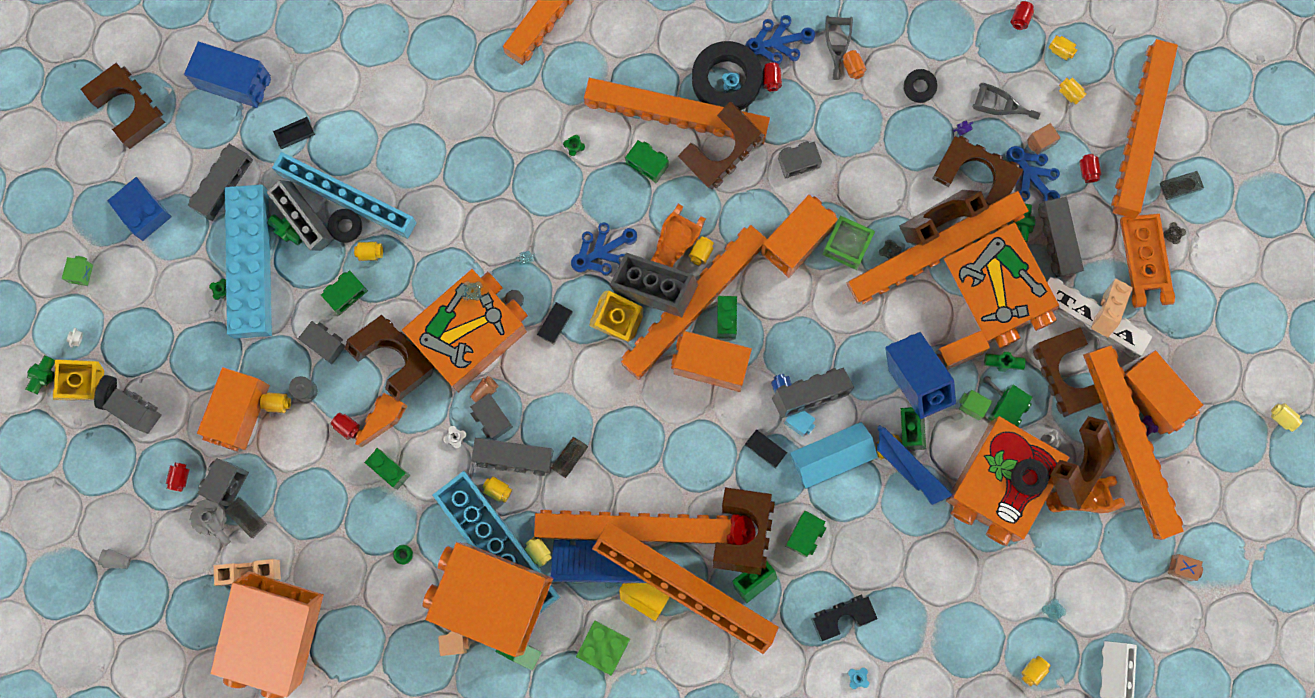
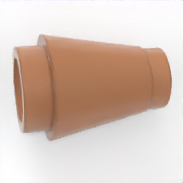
[470,376,499,402]

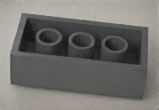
[610,252,698,318]

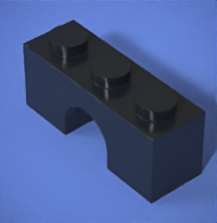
[811,594,878,642]

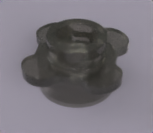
[1163,222,1186,244]
[879,240,902,259]

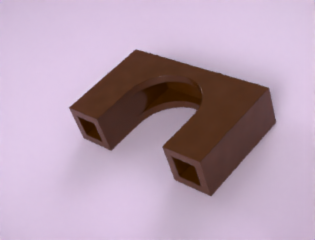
[80,63,166,149]
[678,102,765,189]
[932,136,1023,206]
[899,190,989,245]
[345,314,434,402]
[1033,327,1101,417]
[1050,416,1116,510]
[713,487,775,575]

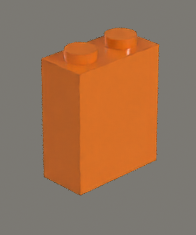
[935,330,990,370]

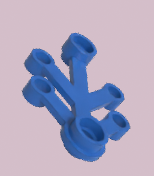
[745,15,815,64]
[1006,146,1060,202]
[571,222,637,276]

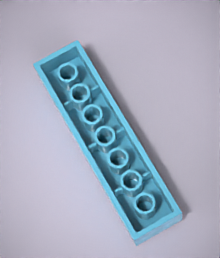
[225,184,272,339]
[432,471,561,614]

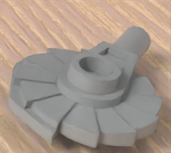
[189,499,231,546]

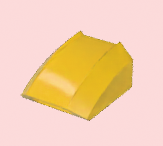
[589,290,643,342]
[53,360,104,400]
[619,583,670,621]

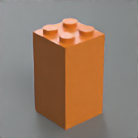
[761,194,838,278]
[671,331,752,392]
[1124,350,1203,435]
[197,367,270,452]

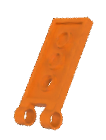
[1120,213,1175,308]

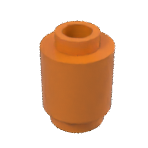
[843,50,867,79]

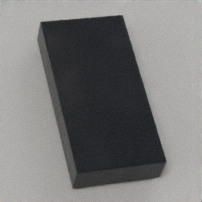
[273,117,315,149]
[537,302,573,345]
[745,429,788,469]

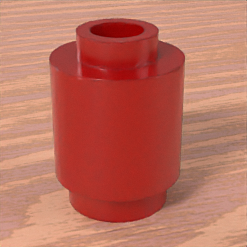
[1010,1,1034,30]
[763,63,782,92]
[1079,154,1102,183]
[331,412,360,440]
[165,462,190,492]

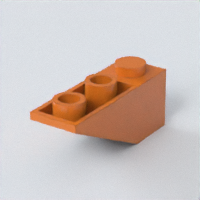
[355,393,407,447]

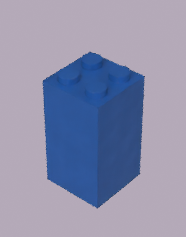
[184,41,271,108]
[885,332,956,419]

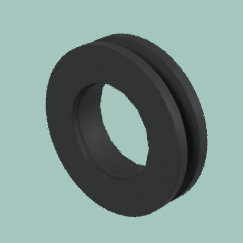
[692,41,762,110]

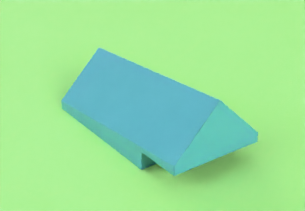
[790,422,878,489]

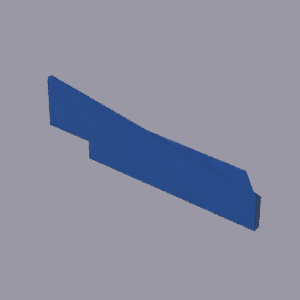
[877,425,953,505]

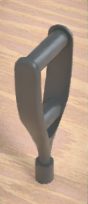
[825,15,853,80]
[972,83,1040,120]

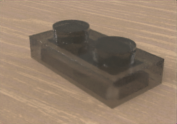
[1160,171,1204,201]
[551,437,588,478]
[225,497,267,538]

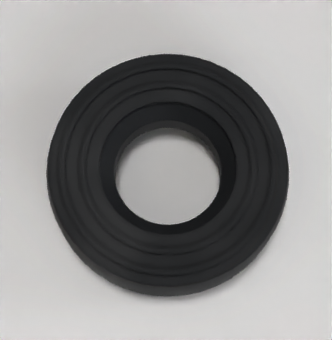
[904,69,938,103]
[327,209,362,243]
[94,375,117,410]
[1011,459,1049,495]

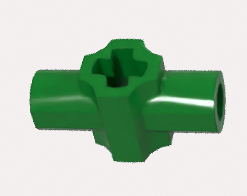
[1013,203,1036,243]
[267,214,303,245]
[984,352,1026,372]
[25,355,55,395]

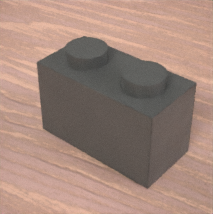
[778,141,822,179]
[298,321,345,364]
[470,393,513,440]

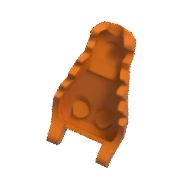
[651,203,706,267]
[1046,476,1126,513]

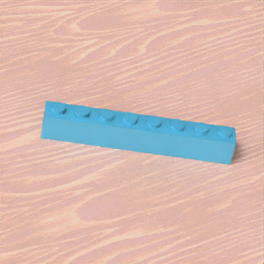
[272,152,417,239]

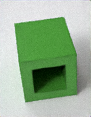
[62,256,93,286]
[959,390,992,420]

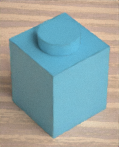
[784,411,816,437]

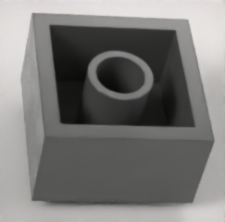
[102,388,162,434]
[197,458,249,507]

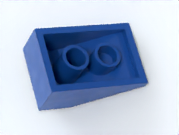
[107,177,172,241]

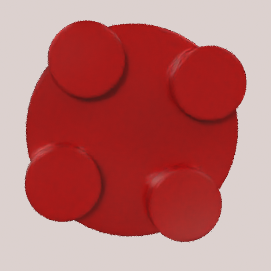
[727,514,756,545]

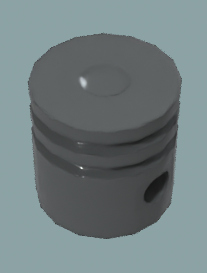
[289,376,318,403]

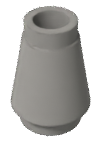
[98,549,131,569]

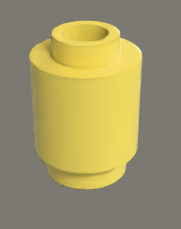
[1271,403,1303,432]
[524,537,552,568]

